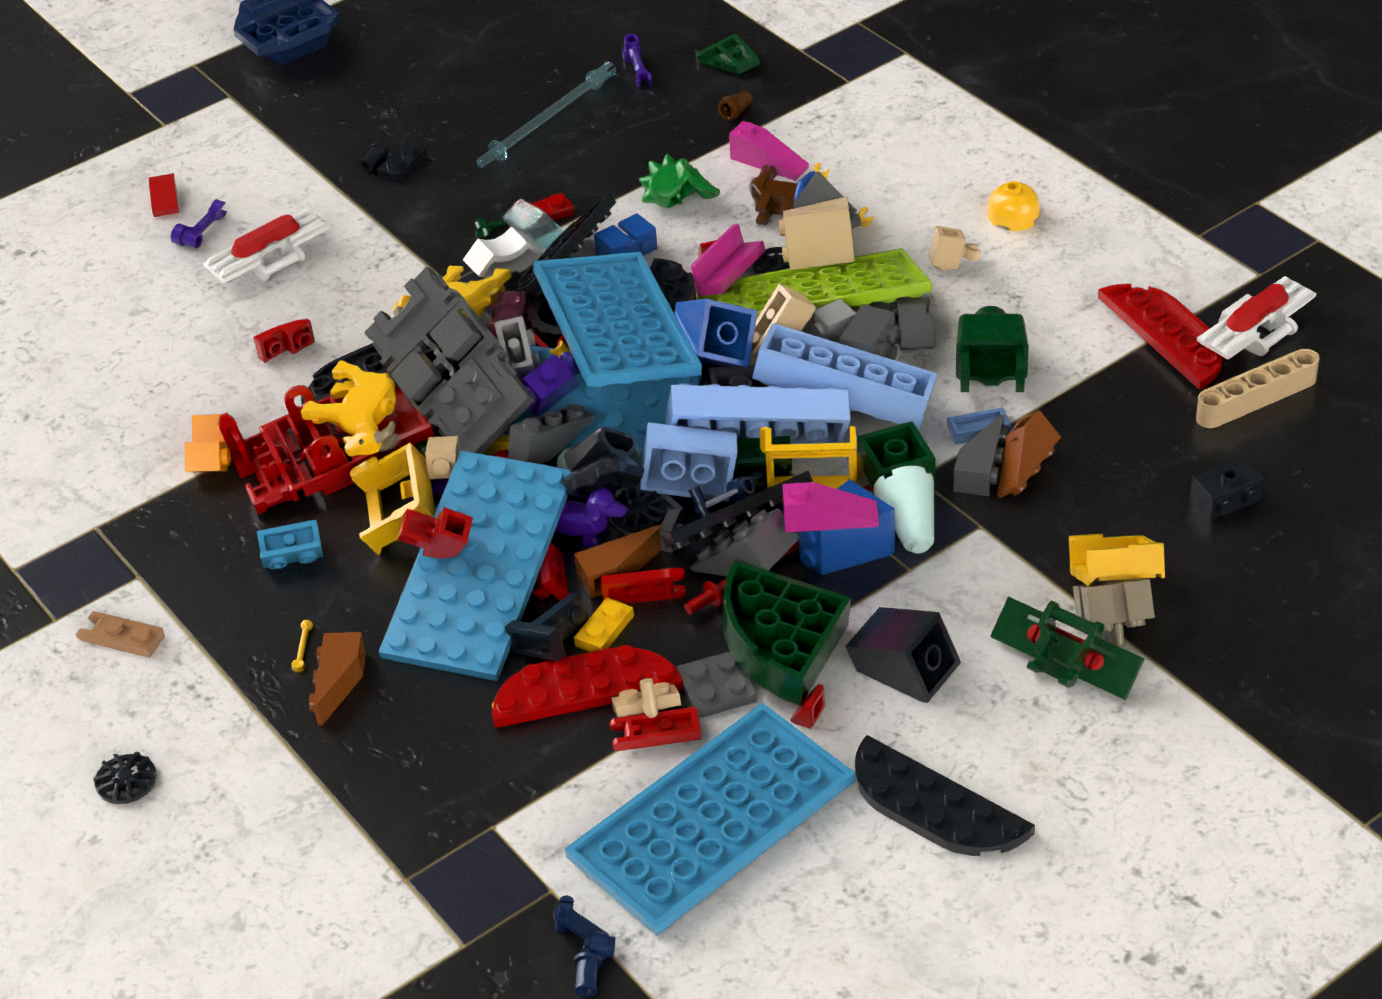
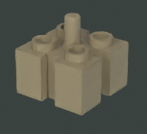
[1073,579,1155,647]

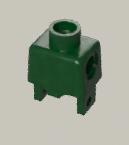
[956,306,1029,392]

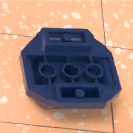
[233,0,341,65]

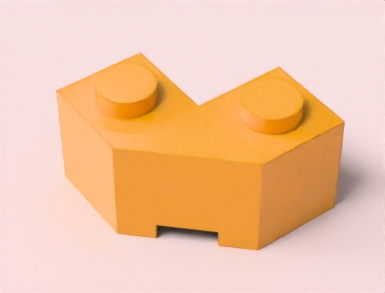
[185,414,233,473]

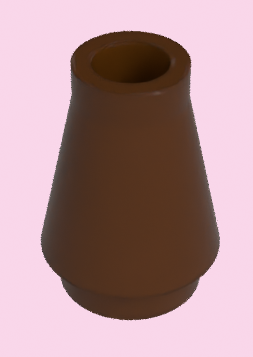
[718,91,752,120]

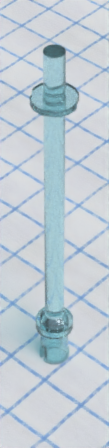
[476,61,616,168]

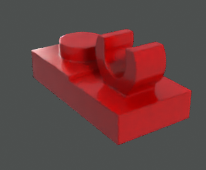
[533,542,569,601]

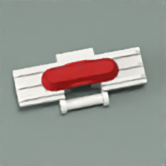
[203,208,330,283]
[1197,276,1316,359]

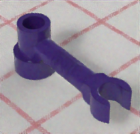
[622,34,652,88]
[171,199,227,249]

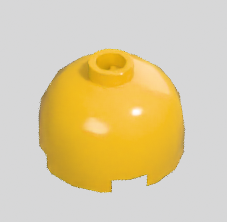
[987,181,1041,231]

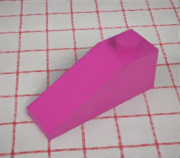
[729,121,809,181]
[782,482,879,533]

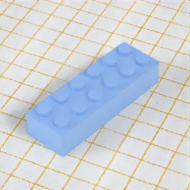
[752,323,937,430]
[665,383,850,444]

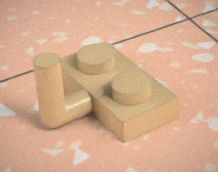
[611,678,681,718]

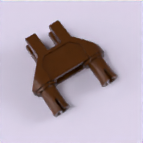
[749,165,797,225]

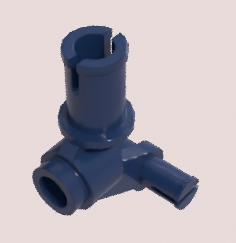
[688,471,767,518]
[553,895,616,997]

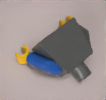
[793,163,874,229]

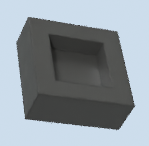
[659,509,685,553]

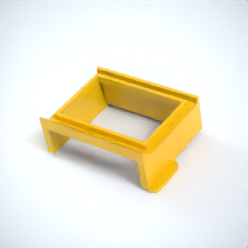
[760,426,863,501]
[350,443,436,556]
[1069,534,1165,586]

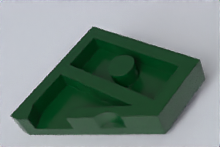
[695,33,760,74]

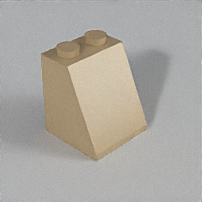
[778,197,855,270]

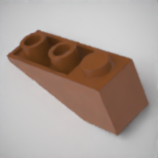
[997,410,1061,498]
[574,525,661,599]
[309,632,366,725]

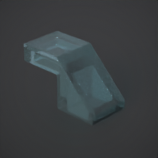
[502,198,564,251]

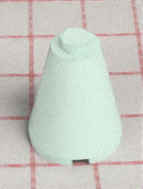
[874,466,934,554]

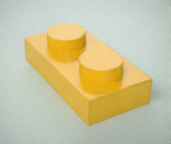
[574,597,634,652]

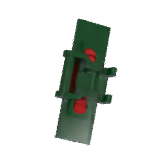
[990,596,1145,700]

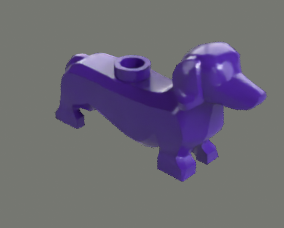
[555,486,628,548]

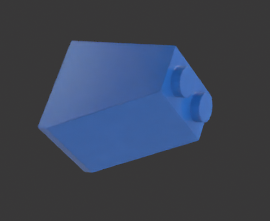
[674,299,758,367]
[799,479,895,575]

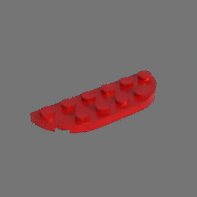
[1098,284,1223,390]
[492,645,683,728]

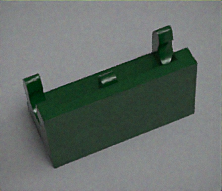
[733,436,792,475]

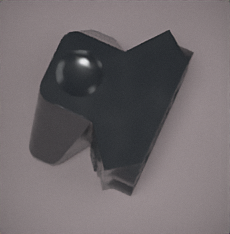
[562,426,645,500]

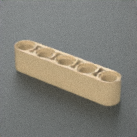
[1196,349,1320,428]

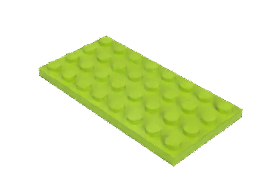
[695,248,932,319]

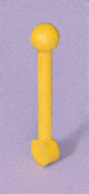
[292,620,313,672]

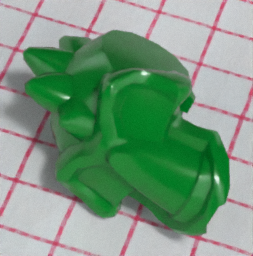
[639,154,720,208]

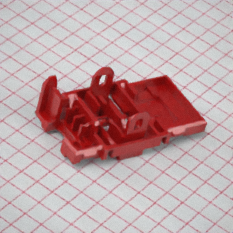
[218,376,435,515]

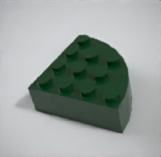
[723,560,851,706]

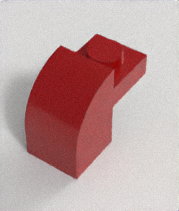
[397,507,473,558]

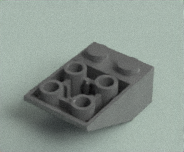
[689,508,799,576]

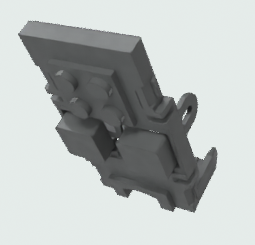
[364,267,535,454]

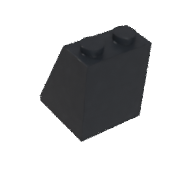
[845,607,961,703]

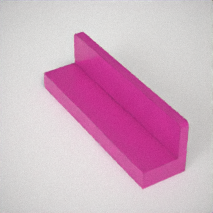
[691,224,766,296]

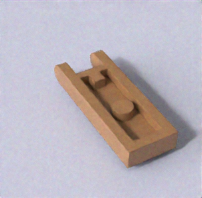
[76,611,165,658]

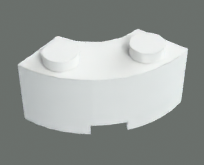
[463,227,544,278]

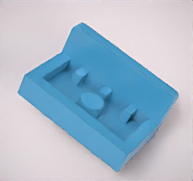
[257,520,324,569]

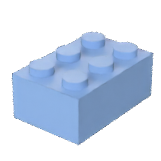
[640,422,737,502]

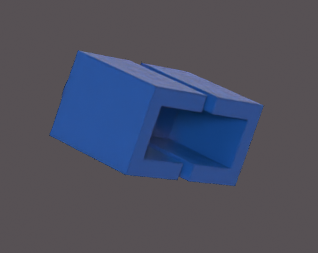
[594,213,658,256]

